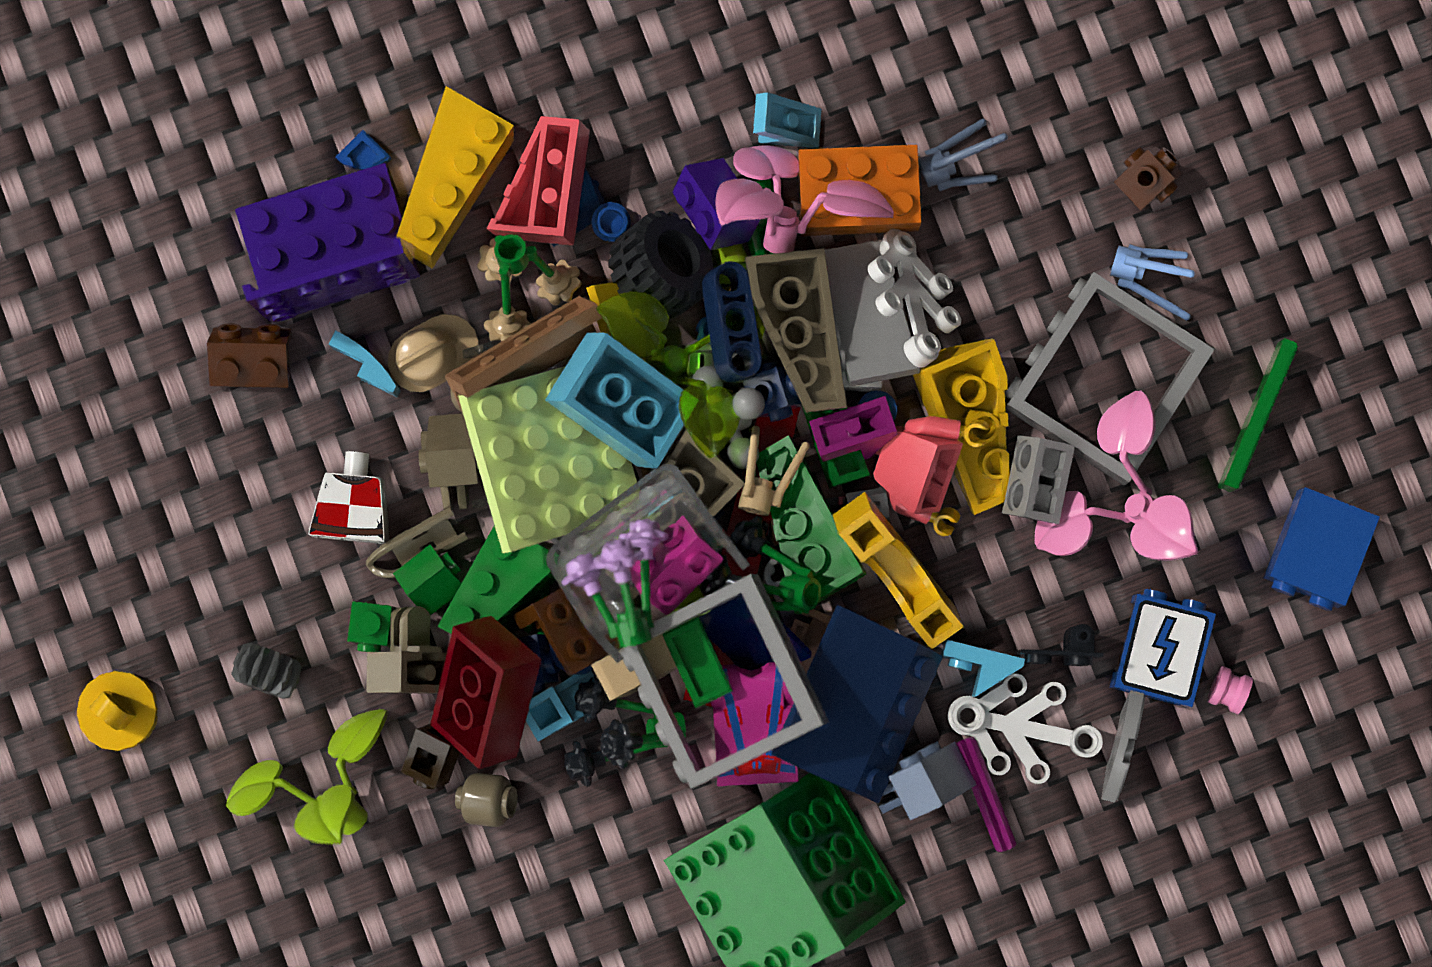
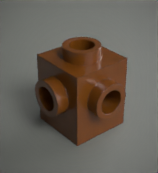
[1114,145,1183,211]

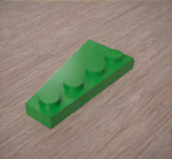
[756,435,867,615]

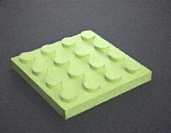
[458,366,642,553]

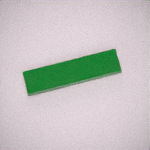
[1217,338,1298,492]

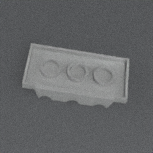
[824,239,920,387]

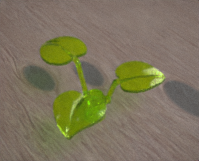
[596,286,765,459]

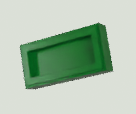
[662,617,733,708]

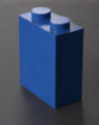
[1263,487,1380,611]

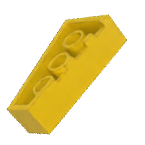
[397,86,514,269]

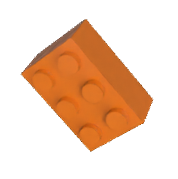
[798,145,921,236]

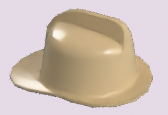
[388,314,479,392]

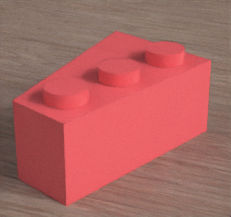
[487,116,590,246]

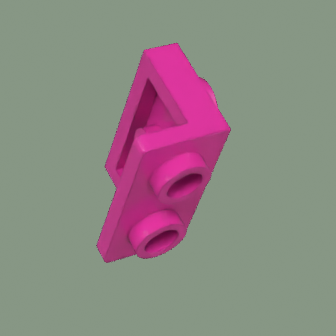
[630,515,723,615]

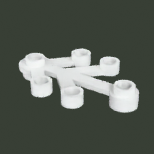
[868,229,961,368]
[948,673,1103,784]

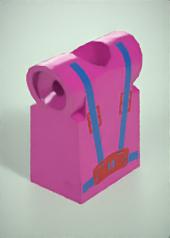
[711,661,801,786]

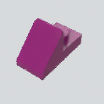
[809,396,898,462]

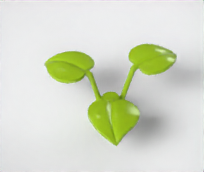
[226,709,389,844]

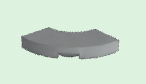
[1101,690,1145,803]

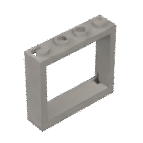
[1005,272,1215,486]
[620,574,829,789]

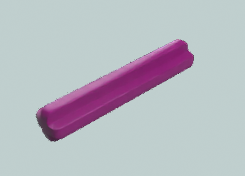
[956,737,1016,852]

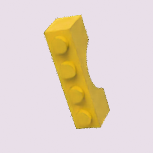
[832,492,964,650]

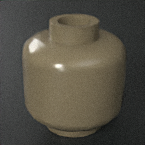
[455,773,518,827]

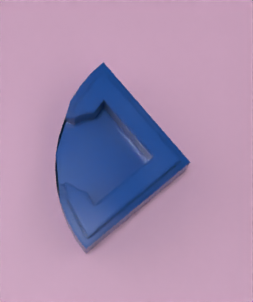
[335,130,392,171]

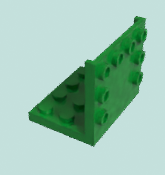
[663,773,906,967]

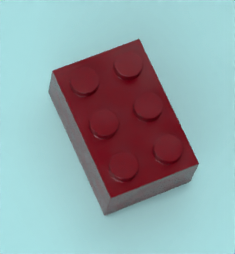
[430,616,541,770]

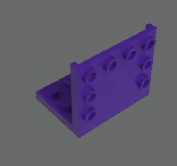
[235,163,421,323]

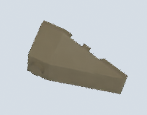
[745,248,847,413]

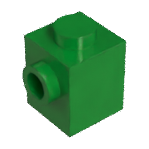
[393,544,461,616]
[347,601,396,652]

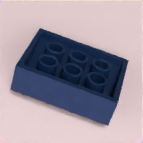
[771,605,943,804]

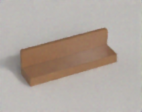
[445,296,603,414]

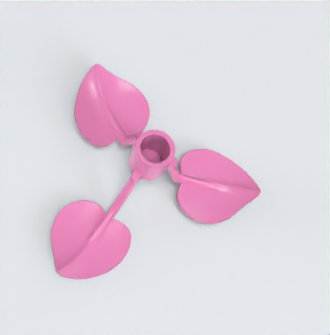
[715,145,894,254]
[1035,390,1198,560]

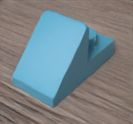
[753,92,821,148]
[941,640,1025,697]

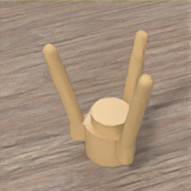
[738,426,810,516]

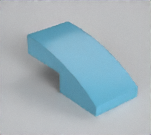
[329,330,401,397]

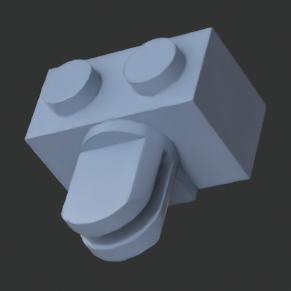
[879,741,976,820]

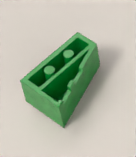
[437,525,569,634]

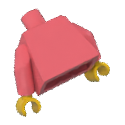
[873,416,990,537]

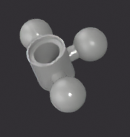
[692,366,765,470]

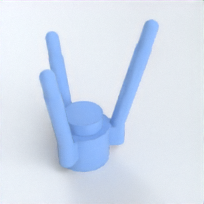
[1110,244,1195,321]

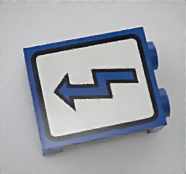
[1109,589,1216,708]

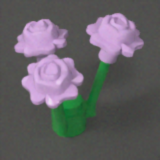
[561,519,669,648]

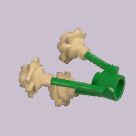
[477,234,581,343]

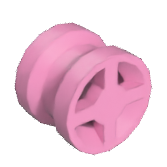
[1207,666,1253,714]

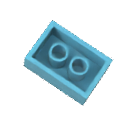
[545,333,698,469]

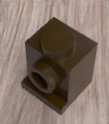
[401,723,460,789]

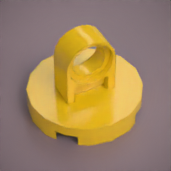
[77,671,158,751]

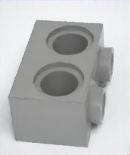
[1002,436,1075,524]

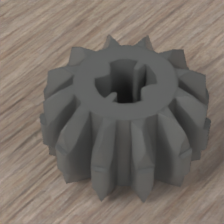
[231,643,302,699]

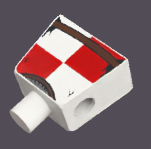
[308,451,389,544]

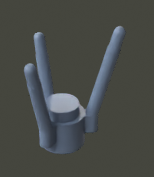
[918,119,1008,192]

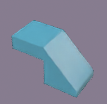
[526,671,594,742]

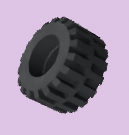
[608,210,717,321]

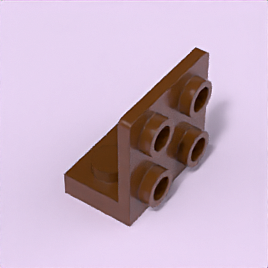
[513,578,620,676]

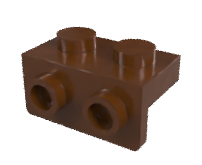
[207,323,292,388]

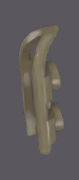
[366,507,468,578]

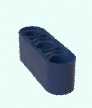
[702,261,762,383]

